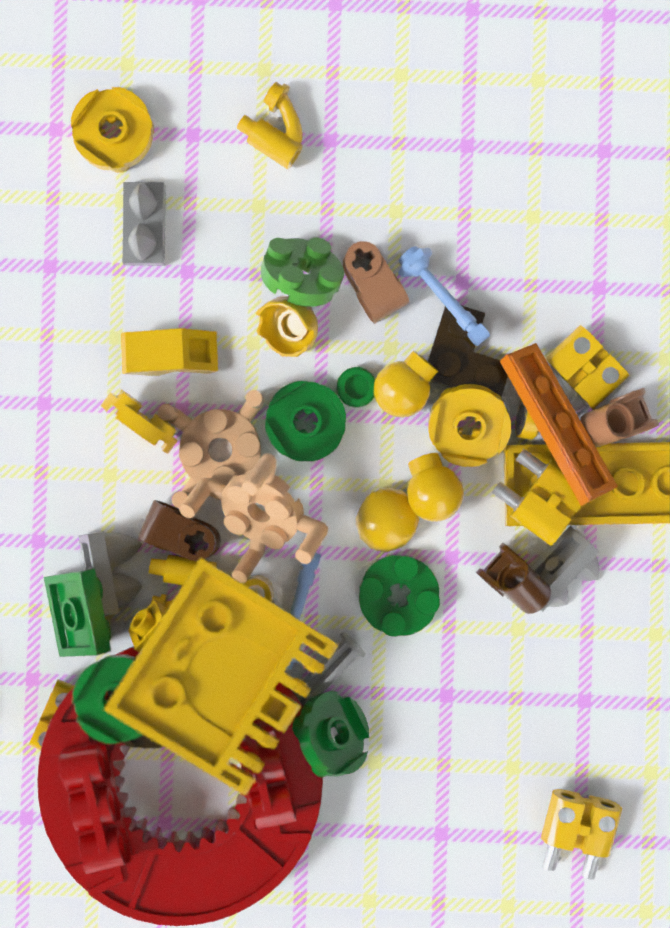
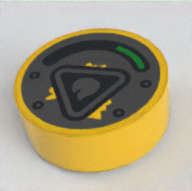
[515,401,539,440]

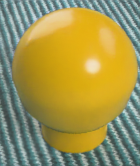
[374,350,438,418]
[407,453,464,522]

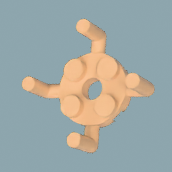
[158,390,265,508]
[179,453,328,583]

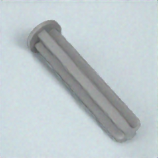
[293,632,366,706]

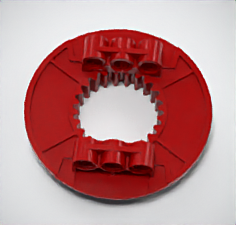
[37,646,323,926]

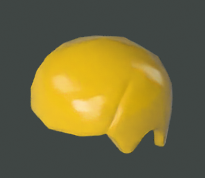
[256,295,318,357]
[355,487,419,553]

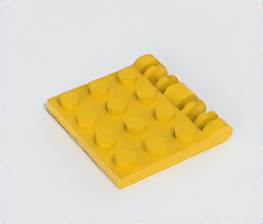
[104,558,339,795]

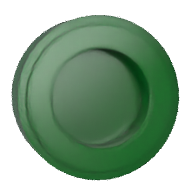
[336,367,375,408]

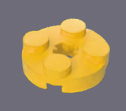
[71,87,155,173]
[428,384,511,467]
[100,390,178,454]

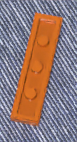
[500,343,618,506]

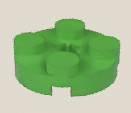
[260,237,344,307]

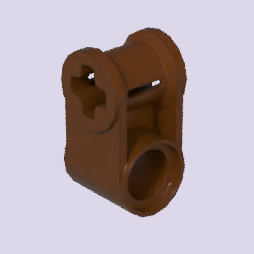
[138,500,221,561]
[475,542,551,614]

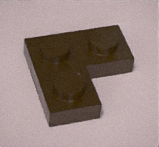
[427,305,508,397]

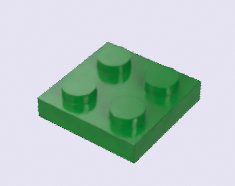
[43,568,112,657]

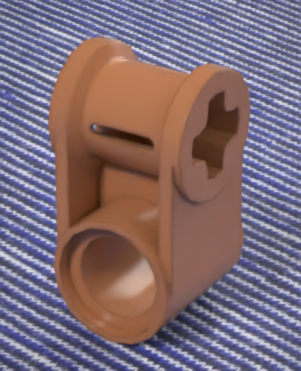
[343,241,410,324]
[580,387,659,447]

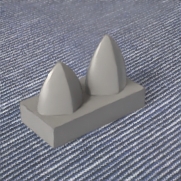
[122,182,166,266]
[531,525,600,612]
[78,531,142,616]

